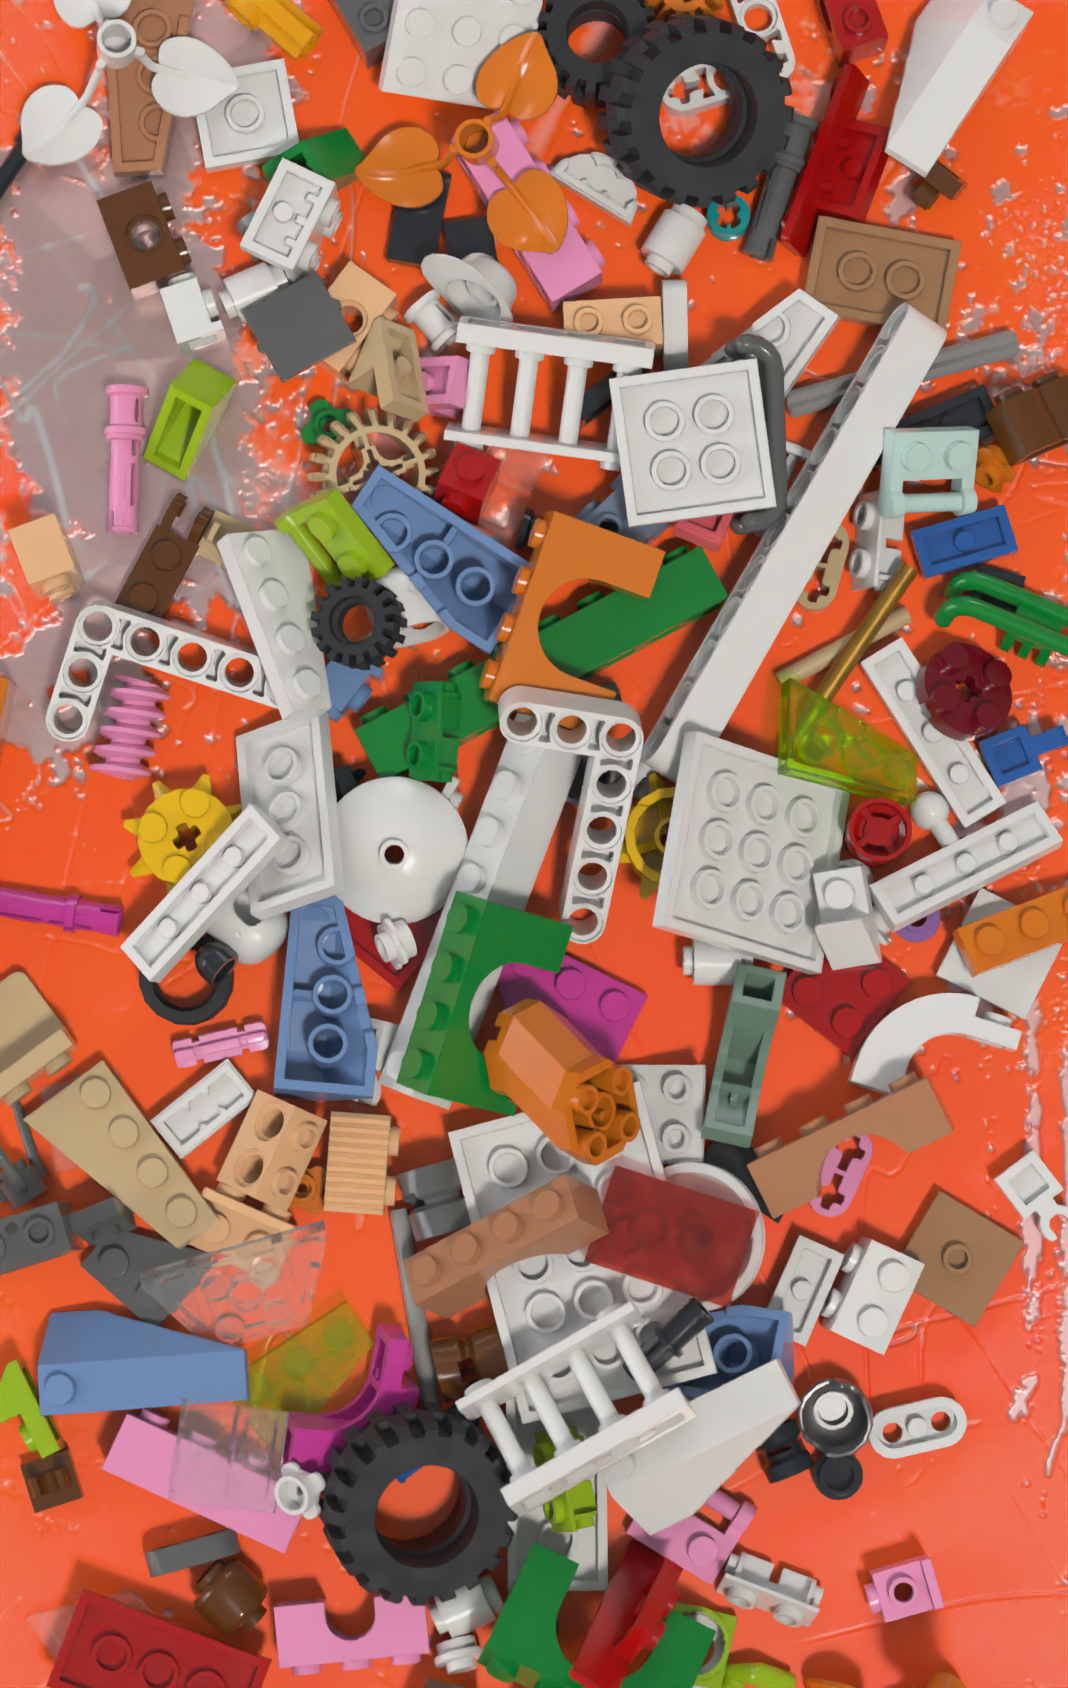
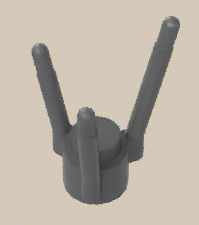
[0,1101,49,1210]

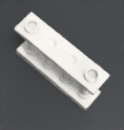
[444,316,656,471]
[455,1301,696,1517]

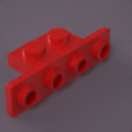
[780,62,890,258]
[569,1539,683,1688]

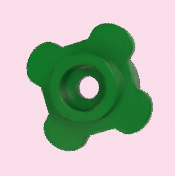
[301,399,352,452]

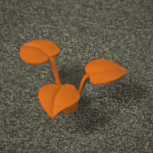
[355,31,568,254]

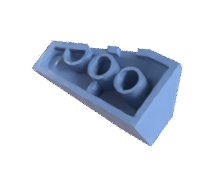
[273,896,378,1101]
[663,1304,795,1402]
[37,1309,250,1416]

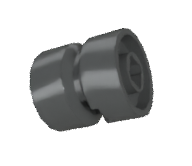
[397,1158,471,1242]

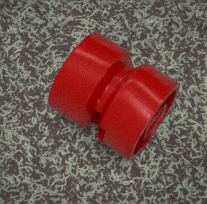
[843,798,912,867]

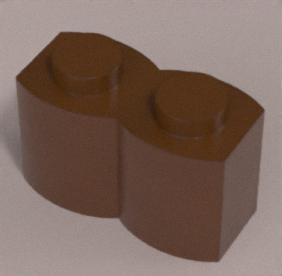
[985,370,1068,467]

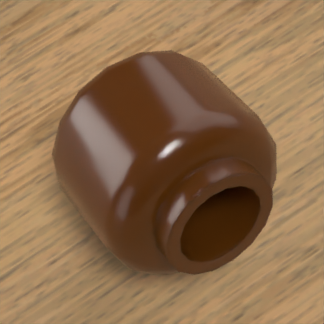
[192,1559,267,1634]

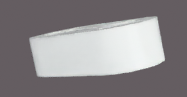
[661,280,688,371]

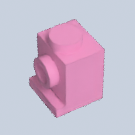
[863,1554,944,1623]

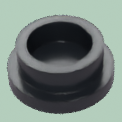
[813,1454,863,1500]

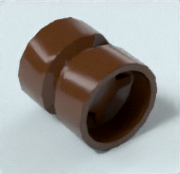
[429,1323,509,1403]

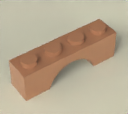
[747,1071,956,1219]
[403,1174,610,1319]

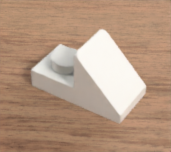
[813,864,882,970]

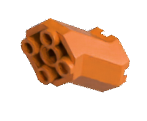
[484,998,640,1166]

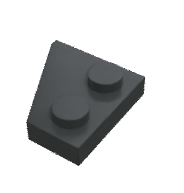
[80,1232,219,1325]

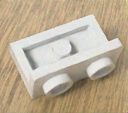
[820,1237,925,1355]

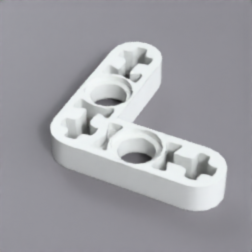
[661,0,795,118]

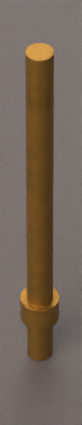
[772,562,918,762]

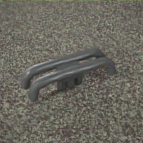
[724,334,788,535]

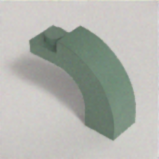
[700,962,787,1148]

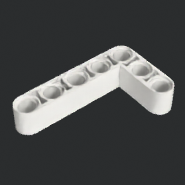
[45,600,278,742]
[498,686,644,944]

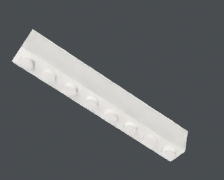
[378,713,583,1110]

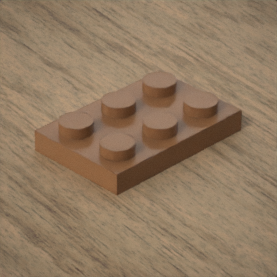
[804,215,962,329]

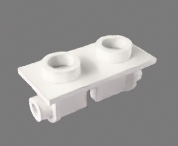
[849,490,905,593]
[715,1551,824,1627]

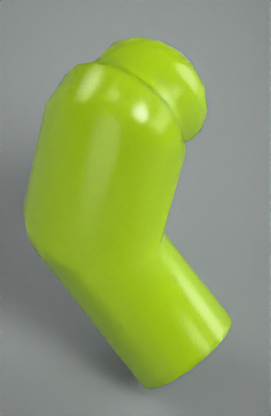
[721,1662,796,1688]

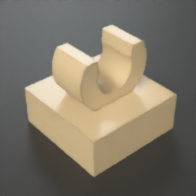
[196,510,259,571]

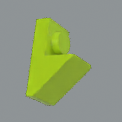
[0,1358,66,1459]

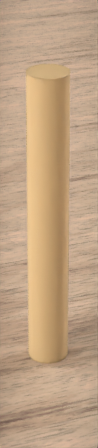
[774,605,912,691]

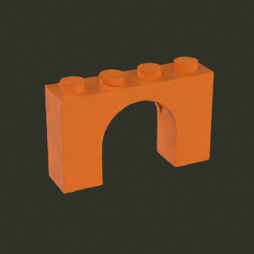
[479,511,666,730]

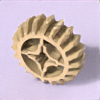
[307,408,440,541]

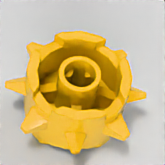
[619,773,676,900]
[123,774,242,894]

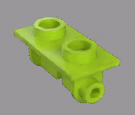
[533,1426,598,1532]

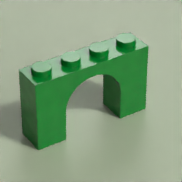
[396,891,573,1116]
[477,1542,717,1688]

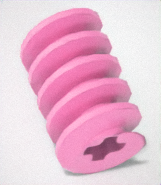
[89,674,172,782]

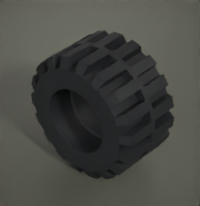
[537,0,655,109]

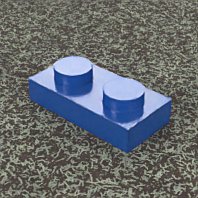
[909,504,1019,581]

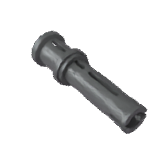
[743,113,818,262]

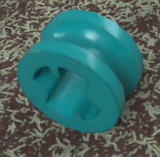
[706,195,751,242]

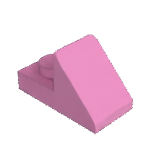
[420,355,469,419]

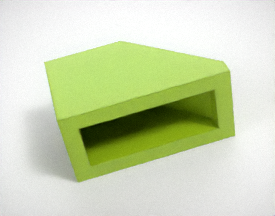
[143,358,237,481]

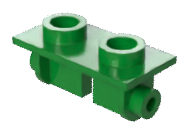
[406,681,462,783]

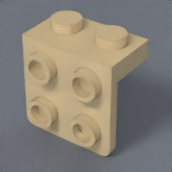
[0,972,79,1107]

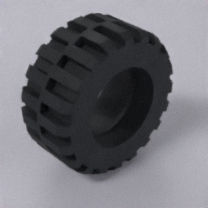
[597,13,794,208]
[318,1401,518,1606]

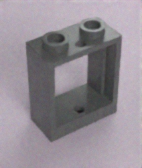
[0,1201,85,1276]

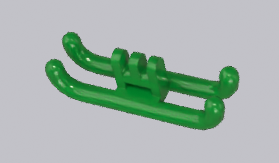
[934,571,1068,668]

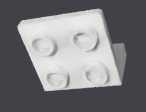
[240,157,343,285]

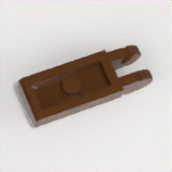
[115,493,215,634]

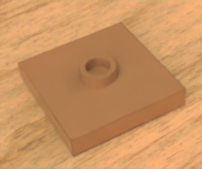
[901,1191,1025,1328]

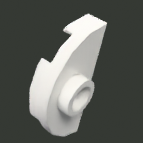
[550,152,637,228]

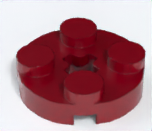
[916,642,1012,742]

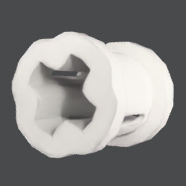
[403,289,458,354]

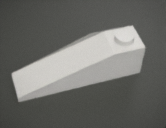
[884,0,1034,178]
[600,1358,801,1536]

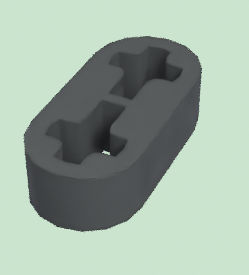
[144,1528,241,1577]

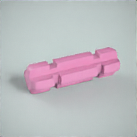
[172,1021,269,1068]

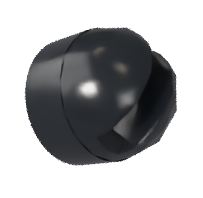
[195,942,239,986]

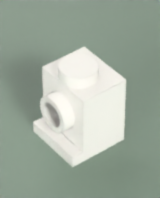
[159,273,227,354]

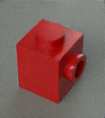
[434,442,502,526]

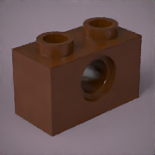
[96,180,193,301]

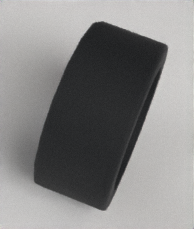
[139,935,234,1025]

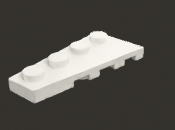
[217,530,332,720]

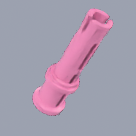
[104,384,149,535]

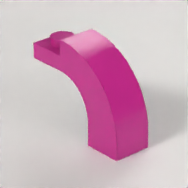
[276,1323,420,1474]

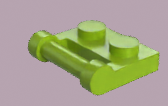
[273,487,395,594]

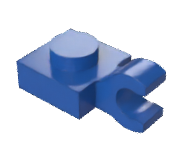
[978,724,1068,788]

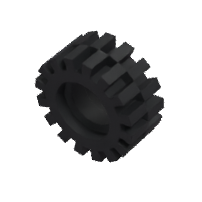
[310,576,407,670]

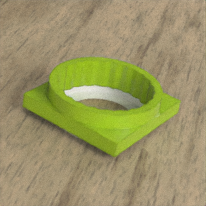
[661,1602,738,1688]

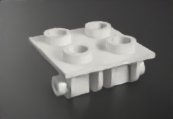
[617,1064,706,1164]

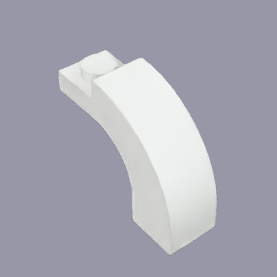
[847,993,1022,1095]

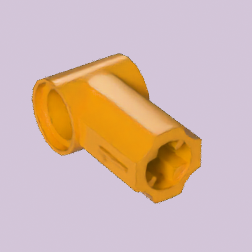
[224,0,324,63]

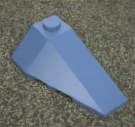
[351,465,529,655]

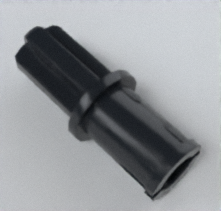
[622,1297,714,1382]

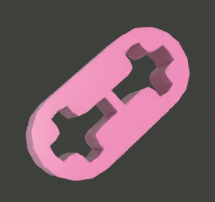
[808,1135,873,1217]

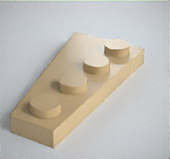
[23,1060,220,1250]

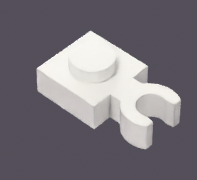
[992,1150,1068,1242]

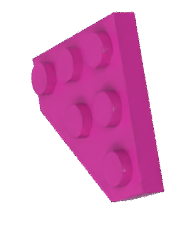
[497,955,648,1063]

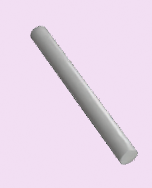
[389,1208,441,1405]

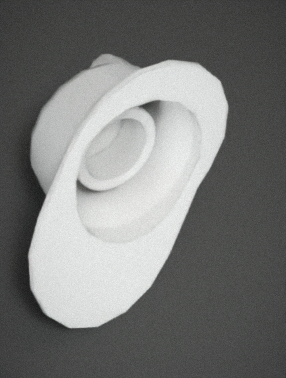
[421,253,517,323]

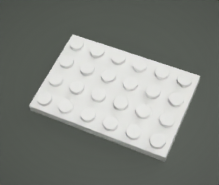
[448,1081,718,1424]

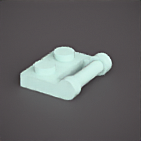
[878,426,980,519]

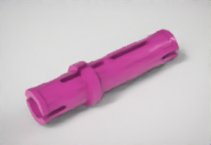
[0,887,124,937]

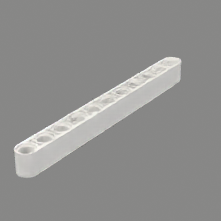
[640,302,947,783]

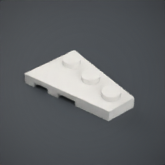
[700,288,841,398]

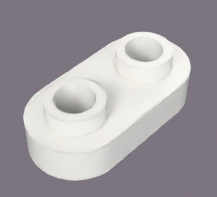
[868,1396,967,1459]

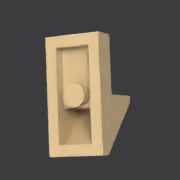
[349,317,429,422]

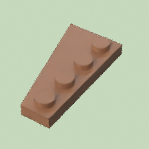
[105,0,195,178]

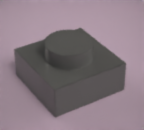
[68,1197,137,1246]

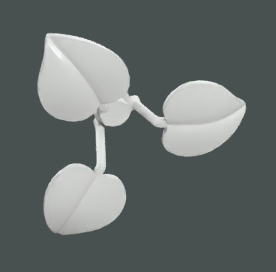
[21,0,239,166]

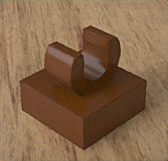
[910,160,968,211]
[20,1449,84,1513]

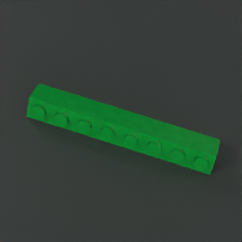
[354,545,729,778]

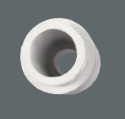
[641,204,708,278]
[217,261,290,324]
[682,939,753,985]
[428,1573,504,1639]

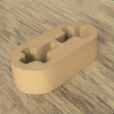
[795,524,850,613]

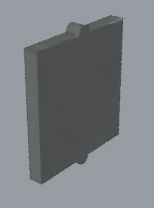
[242,271,357,383]

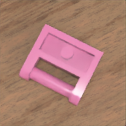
[626,1489,757,1585]

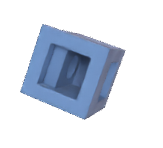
[326,660,386,723]

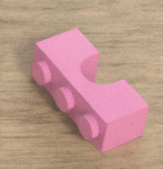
[274,1592,431,1675]

